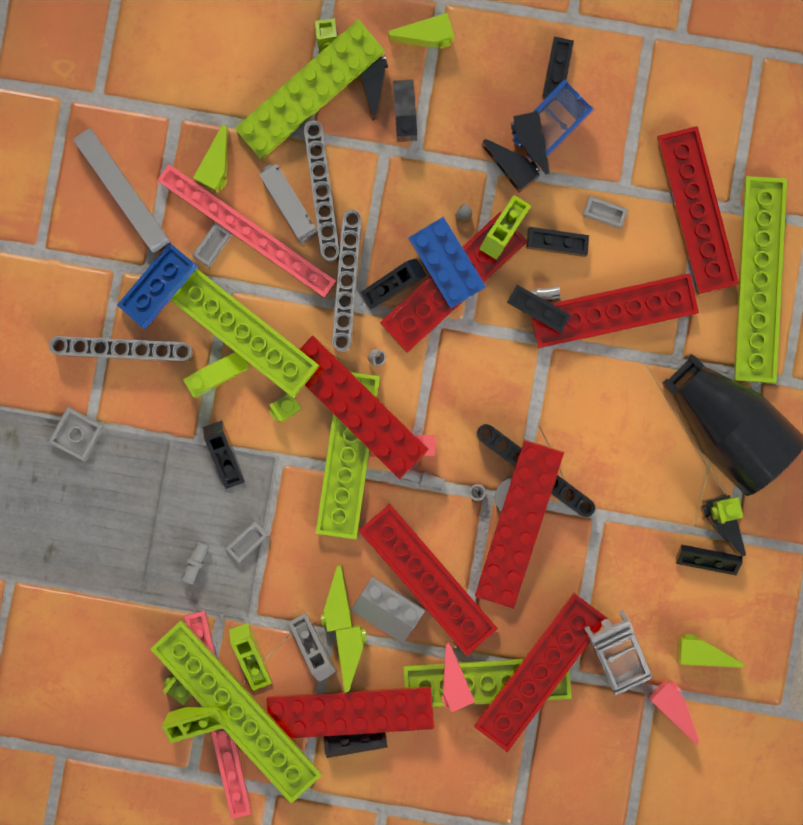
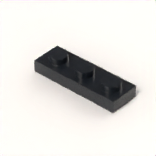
[542,37,574,101]
[526,227,589,257]
[507,285,571,333]
[676,544,743,576]
[323,732,388,758]

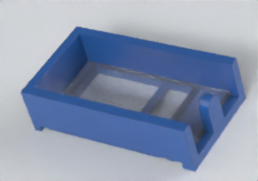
[511,79,594,163]

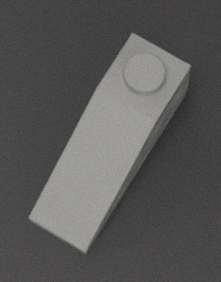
[288,613,337,682]

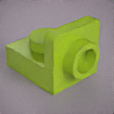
[315,18,337,53]
[269,394,302,422]
[711,497,743,524]
[162,675,191,705]

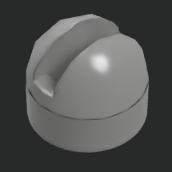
[454,203,472,221]
[368,349,386,366]
[469,484,486,501]

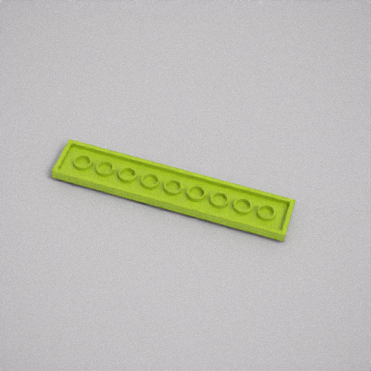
[734,176,787,383]
[150,620,323,804]

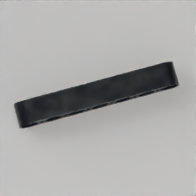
[476,424,595,517]

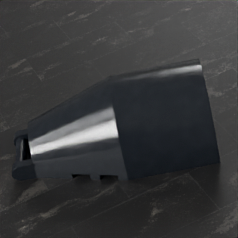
[662,354,803,496]

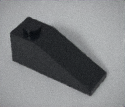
[360,56,388,120]
[393,80,417,142]
[511,111,550,175]
[482,139,540,193]
[360,258,427,310]
[203,420,245,489]
[701,494,746,556]

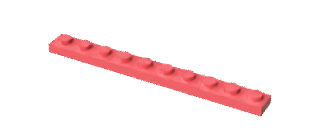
[157,164,336,298]
[184,610,252,819]

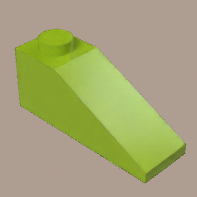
[388,13,454,48]
[193,124,229,193]
[479,195,531,260]
[183,352,250,398]
[321,564,353,632]
[229,622,272,691]
[335,624,367,692]
[677,634,743,668]
[161,707,227,743]

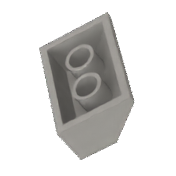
[351,576,425,644]

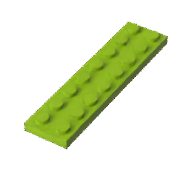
[235,19,385,160]
[171,269,319,398]
[316,372,380,539]
[403,659,572,707]

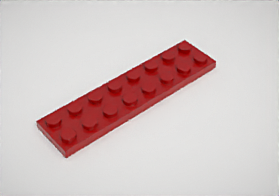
[657,126,739,295]
[380,212,527,353]
[531,273,699,349]
[299,335,429,479]
[475,439,564,609]
[359,503,498,656]
[474,592,608,753]
[266,686,435,738]

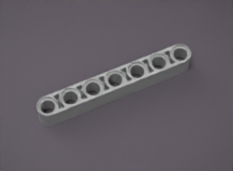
[304,121,340,263]
[73,127,171,253]
[332,210,362,353]
[49,336,194,362]

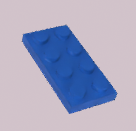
[408,216,486,309]
[117,243,198,329]

